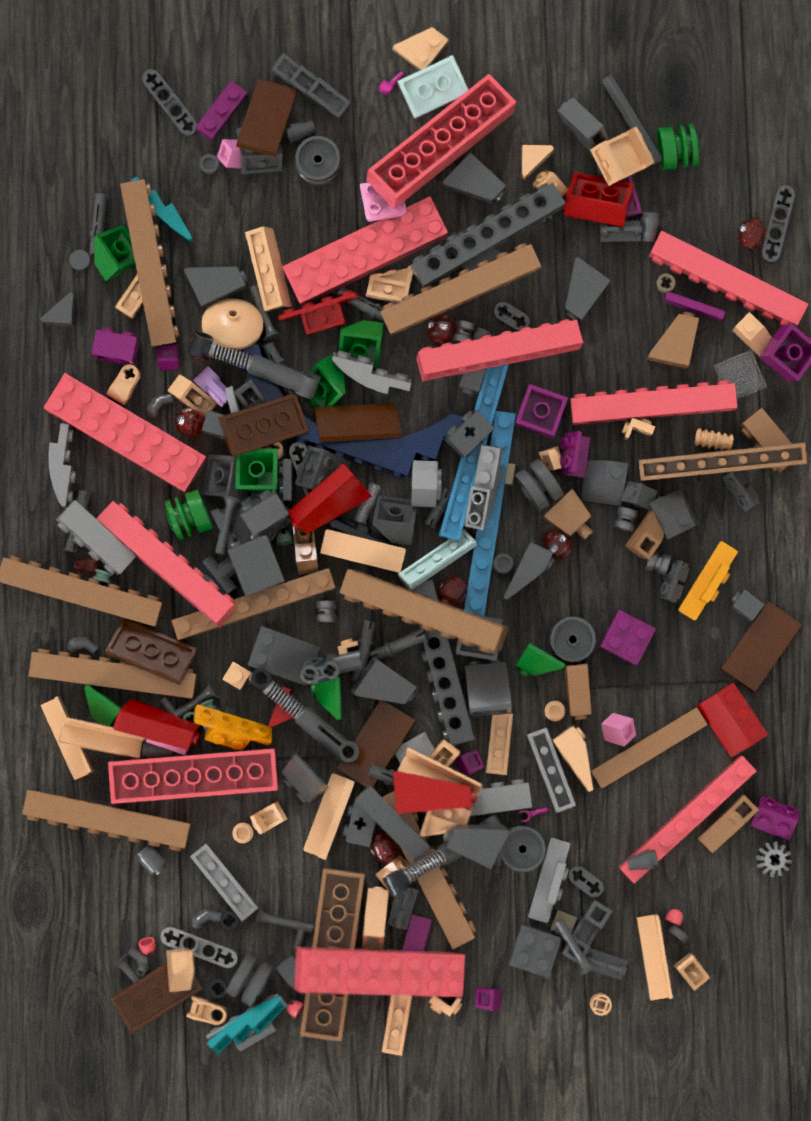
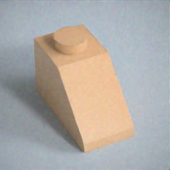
[732,312,772,356]
[167,374,217,419]

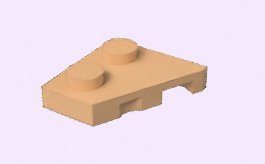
[393,27,448,70]
[366,266,413,303]
[419,808,472,837]

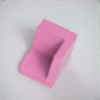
[217,139,241,168]
[601,713,636,746]

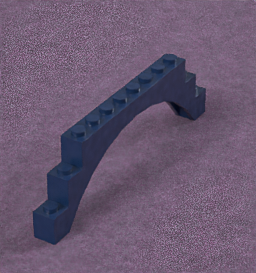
[232,343,468,479]

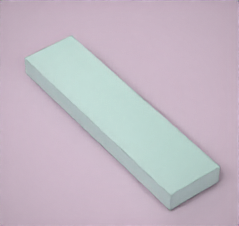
[398,529,477,590]

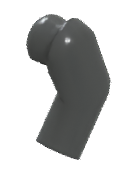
[147,393,173,418]
[67,636,99,655]
[192,909,222,929]
[127,947,150,977]

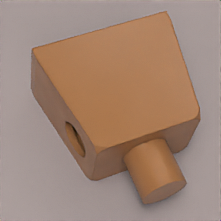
[543,489,593,540]

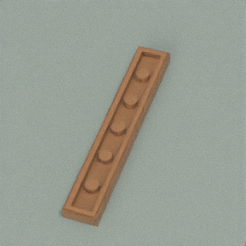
[591,707,707,789]

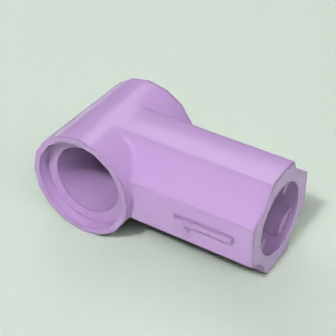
[193,366,228,408]

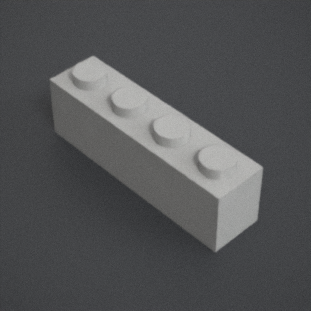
[56,500,136,575]
[526,727,576,813]
[466,779,532,816]

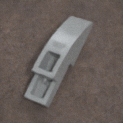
[332,351,411,394]
[49,423,76,508]
[464,444,503,530]

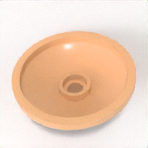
[202,298,263,350]

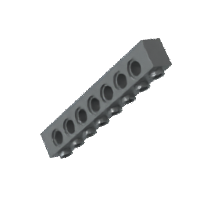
[411,183,566,288]
[409,580,475,746]

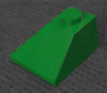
[94,225,136,281]
[339,320,384,370]
[306,355,345,407]
[235,448,279,493]
[515,643,566,678]
[311,677,342,720]
[84,685,122,727]

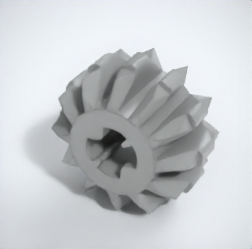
[756,842,792,877]

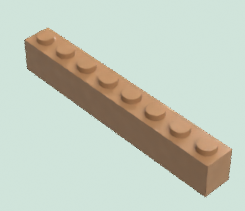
[120,179,179,347]
[380,243,541,336]
[639,442,807,481]
[0,555,164,627]
[171,568,336,641]
[28,649,198,699]
[22,789,192,851]
[382,791,477,949]

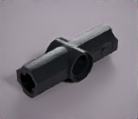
[328,516,391,545]

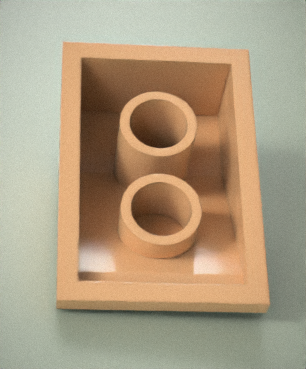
[552,726,593,792]

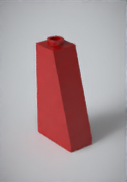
[288,463,372,534]
[113,698,200,750]
[393,771,477,814]

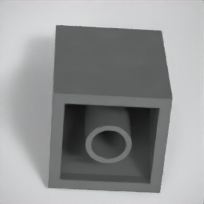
[227,532,284,596]
[465,659,512,718]

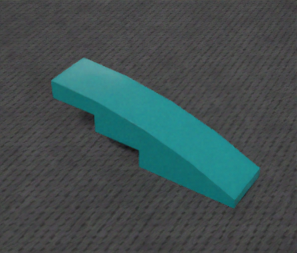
[131,176,194,244]
[206,996,288,1055]

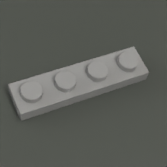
[190,843,259,921]

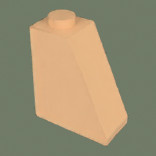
[362,887,389,950]
[166,948,194,992]

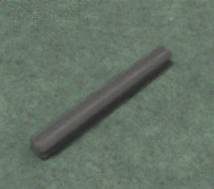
[602,75,662,165]

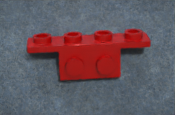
[278,290,360,335]

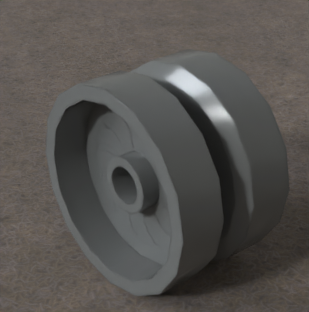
[295,136,341,186]
[514,459,564,512]
[549,617,596,663]
[500,825,546,872]
[225,952,273,1007]

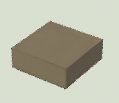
[505,463,517,487]
[550,910,577,933]

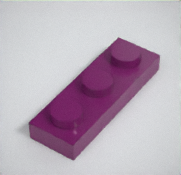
[195,81,247,141]

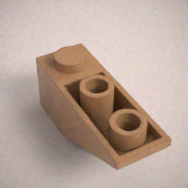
[625,496,664,560]
[293,526,319,575]
[698,794,759,853]

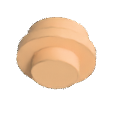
[545,701,565,721]
[232,823,253,843]

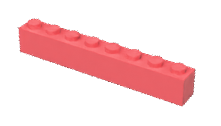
[649,231,808,327]
[416,319,583,381]
[570,381,737,425]
[96,501,236,628]
[618,756,756,883]

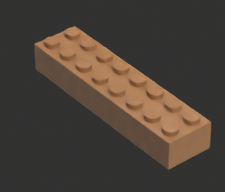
[339,569,509,654]
[300,868,365,1042]

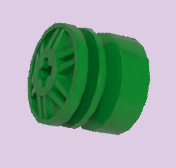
[657,123,700,171]
[165,489,213,541]

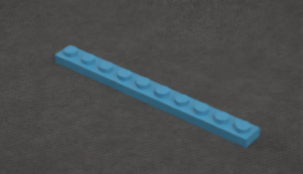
[439,364,509,542]
[464,411,516,616]

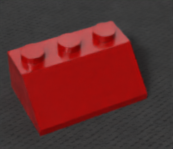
[564,172,634,227]
[697,682,768,757]

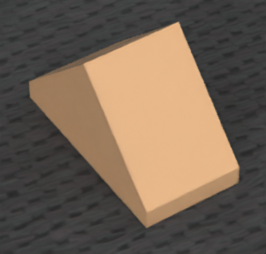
[521,145,554,180]
[428,740,460,767]
[674,952,710,991]

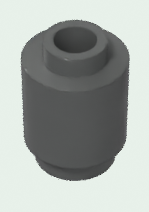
[136,845,166,876]

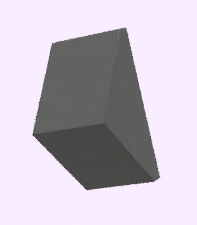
[40,292,76,327]
[234,379,266,408]

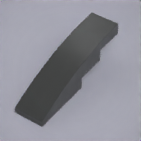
[270,53,350,119]
[355,785,430,862]

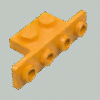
[678,541,738,621]
[194,705,272,751]

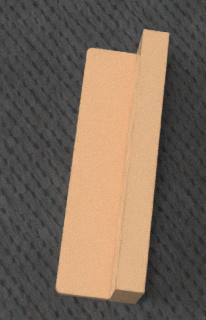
[245,226,292,312]
[320,529,406,573]
[41,696,94,780]
[58,718,145,759]
[397,748,482,810]
[303,773,355,860]
[636,914,673,1000]

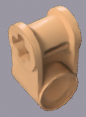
[106,364,140,405]
[186,996,228,1025]

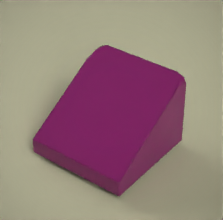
[157,344,179,371]
[454,749,485,776]
[475,987,502,1011]

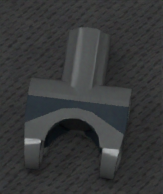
[196,555,237,595]
[300,650,363,684]

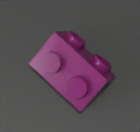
[750,796,799,840]

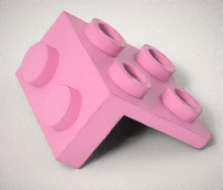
[360,183,407,222]

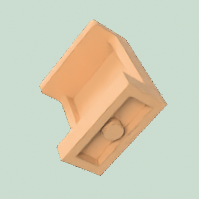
[590,127,654,186]

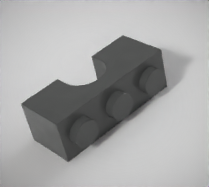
[561,899,612,965]

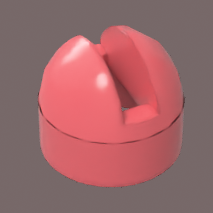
[665,909,683,926]
[138,937,156,955]
[287,1000,304,1019]

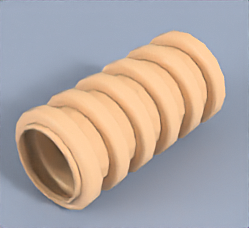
[694,428,734,451]

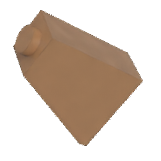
[647,312,699,369]
[564,664,591,720]

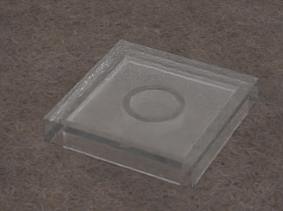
[713,350,767,400]

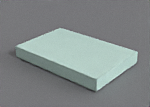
[397,55,468,119]

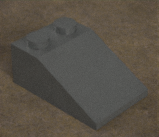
[502,542,554,602]
[248,626,321,686]
[281,754,329,804]

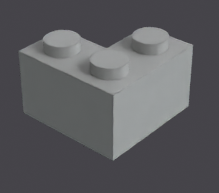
[411,460,441,507]

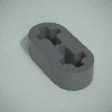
[494,302,530,332]
[568,866,604,897]

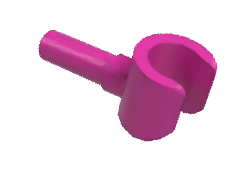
[379,72,404,95]
[519,807,548,822]

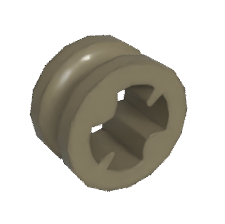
[656,274,675,293]

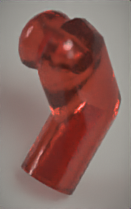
[74,556,100,573]

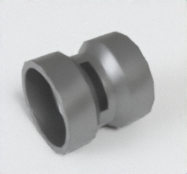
[451,320,476,343]
[613,507,638,532]
[645,551,671,575]
[316,601,337,622]

